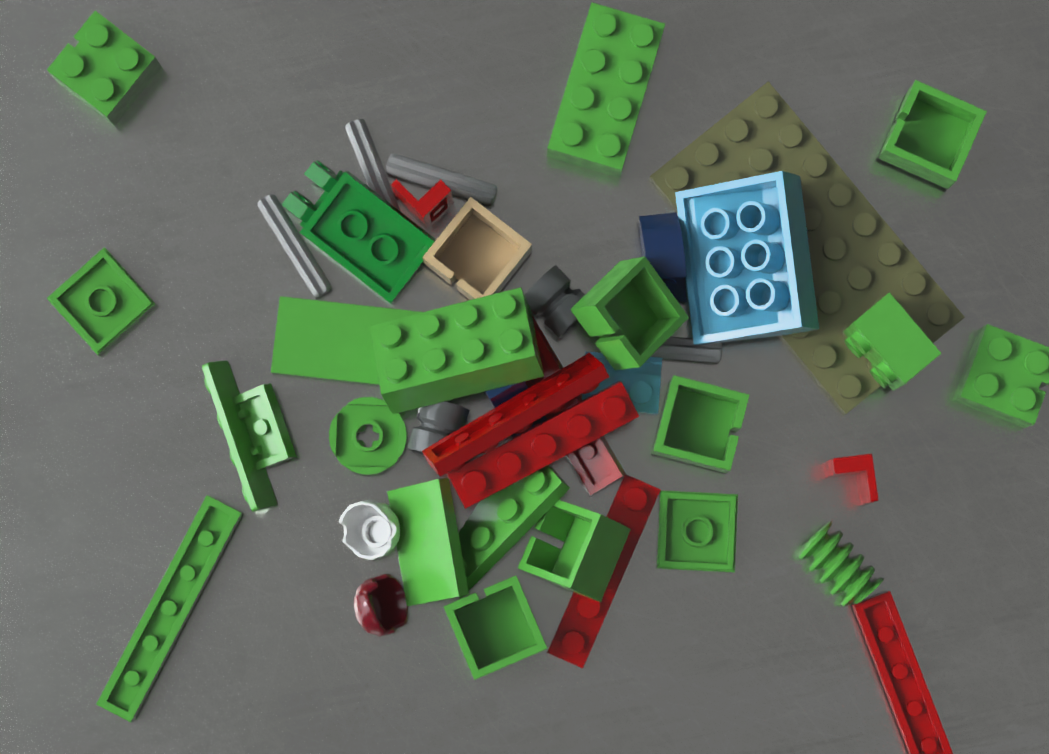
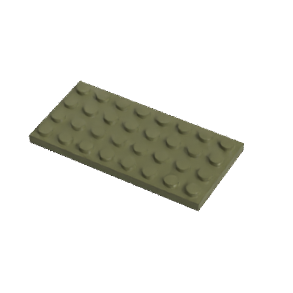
[649,81,965,415]

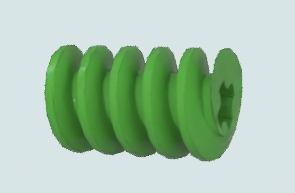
[798,521,884,607]

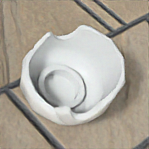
[339,500,400,561]

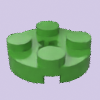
[329,397,407,475]

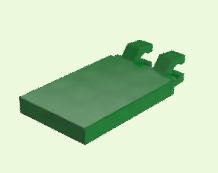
[281,160,436,304]

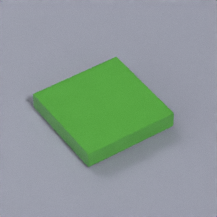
[47,247,157,356]
[656,490,738,572]

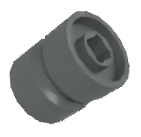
[525,265,585,339]
[407,401,470,455]

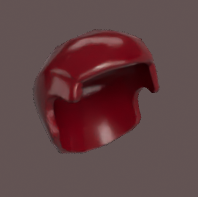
[353,574,408,637]

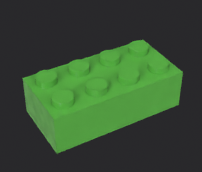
[547,2,665,178]
[370,287,544,414]

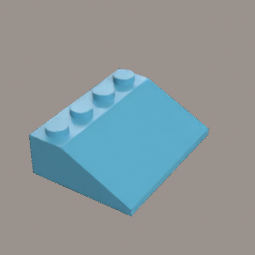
[675,171,819,345]

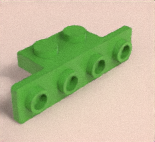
[202,360,296,512]

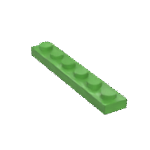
[96,495,243,723]

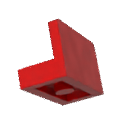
[391,179,454,230]
[823,454,878,505]

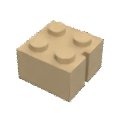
[422,197,532,300]

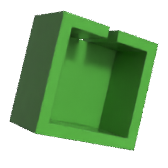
[47,10,162,126]
[878,80,987,189]
[570,256,689,370]
[843,292,941,391]
[952,324,1049,428]
[652,375,749,473]
[518,500,631,602]
[443,575,547,680]

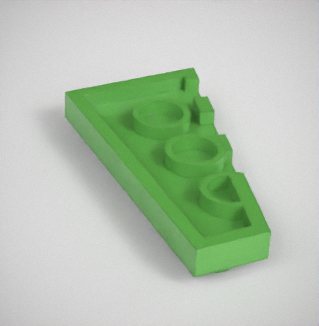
[458,464,570,599]

